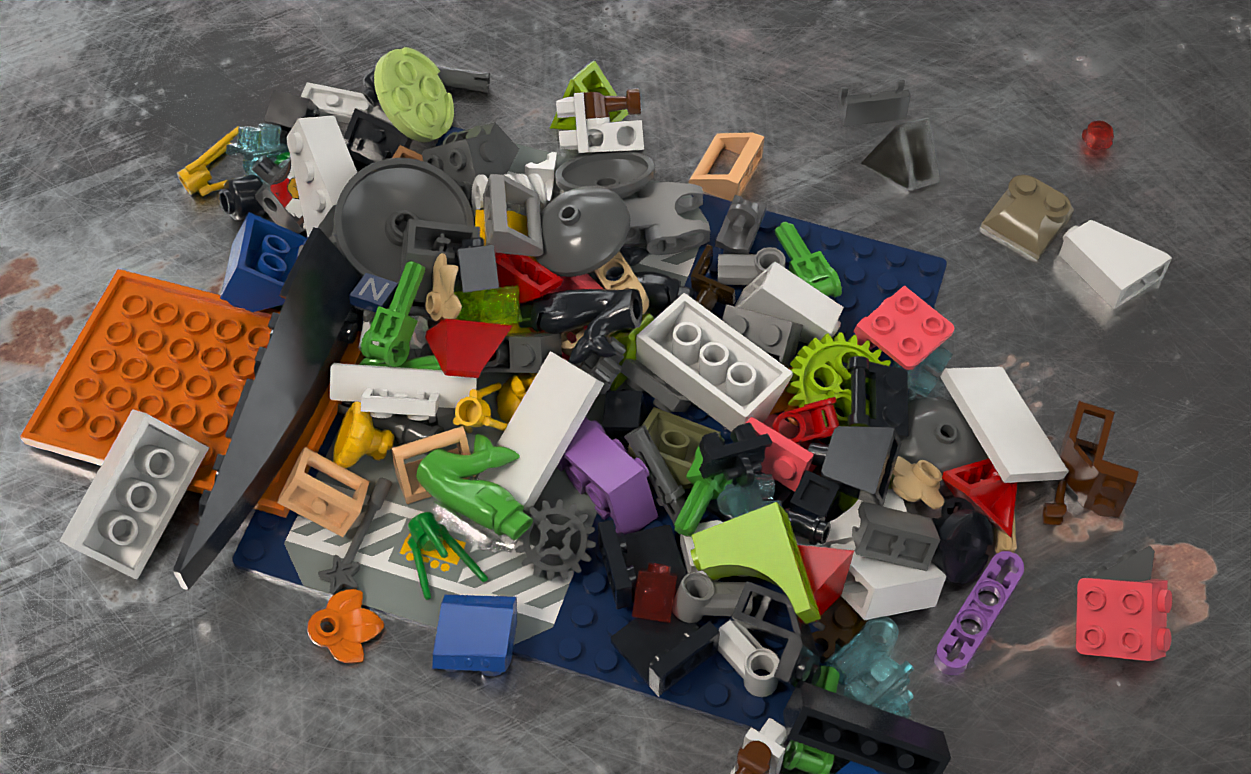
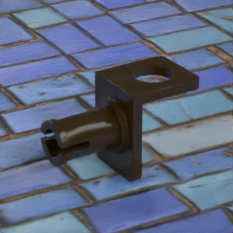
[691,244,736,313]

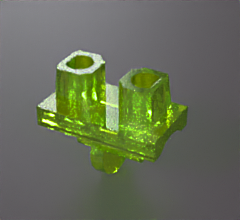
[454,286,522,324]

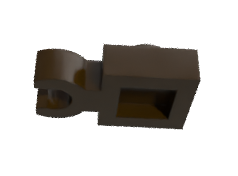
[812,595,869,664]

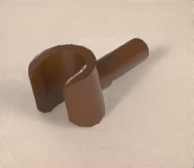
[1042,480,1067,525]

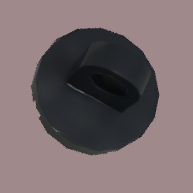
[932,509,994,584]

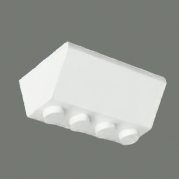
[636,293,793,432]
[60,409,209,580]

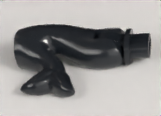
[588,246,695,310]
[518,289,643,364]

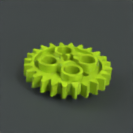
[785,332,891,444]

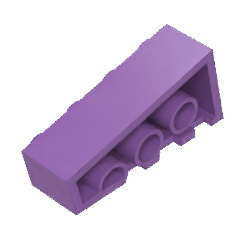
[557,417,658,534]

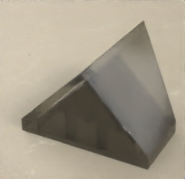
[861,118,941,190]

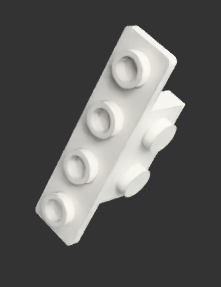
[330,363,477,421]

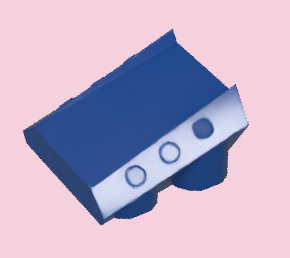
[432,594,517,677]

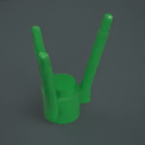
[407,512,488,600]

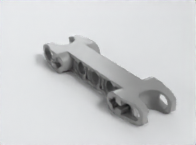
[472,182,710,255]

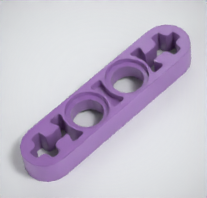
[934,551,1024,675]

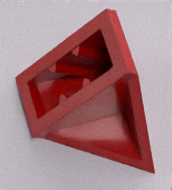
[495,253,563,308]
[425,318,513,378]
[942,458,1017,538]
[798,545,855,621]

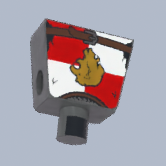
[252,155,305,233]

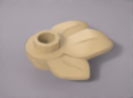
[425,253,462,321]
[891,456,944,509]

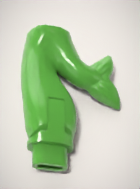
[416,434,533,540]

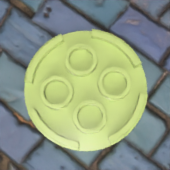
[374,47,454,142]

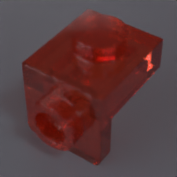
[632,563,678,622]

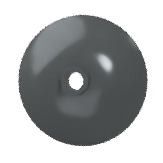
[555,151,655,199]
[534,186,630,277]
[898,397,989,496]

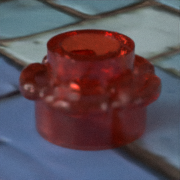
[1082,121,1114,150]

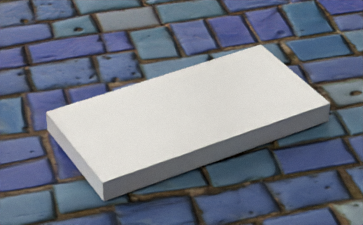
[478,351,604,512]
[940,367,1068,483]

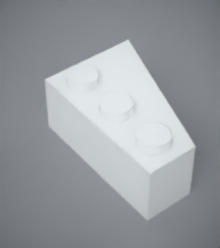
[286,116,357,237]

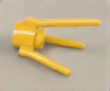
[177,127,245,197]
[453,382,508,433]

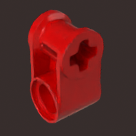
[772,397,840,443]

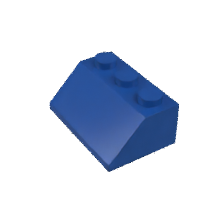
[220,212,308,312]

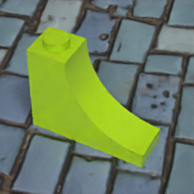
[690,502,821,624]

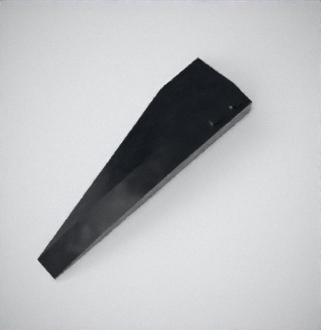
[173,227,364,590]

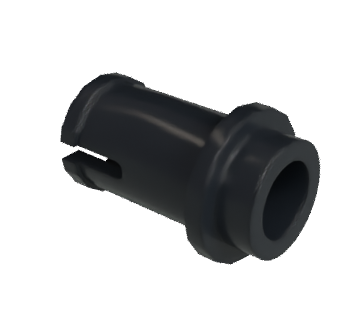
[785,508,831,545]

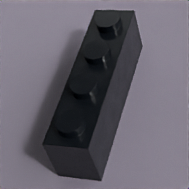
[783,680,951,774]

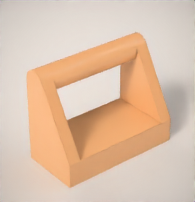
[689,132,765,201]
[391,426,476,504]
[277,447,370,537]

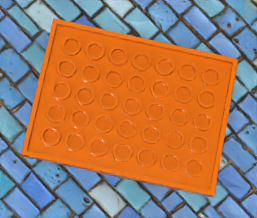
[20,269,364,518]

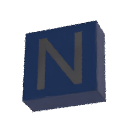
[349,273,398,312]

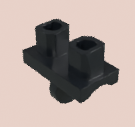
[699,422,773,487]

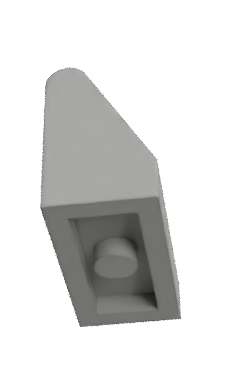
[483,174,543,256]

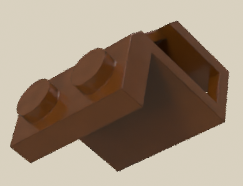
[1059,401,1139,519]

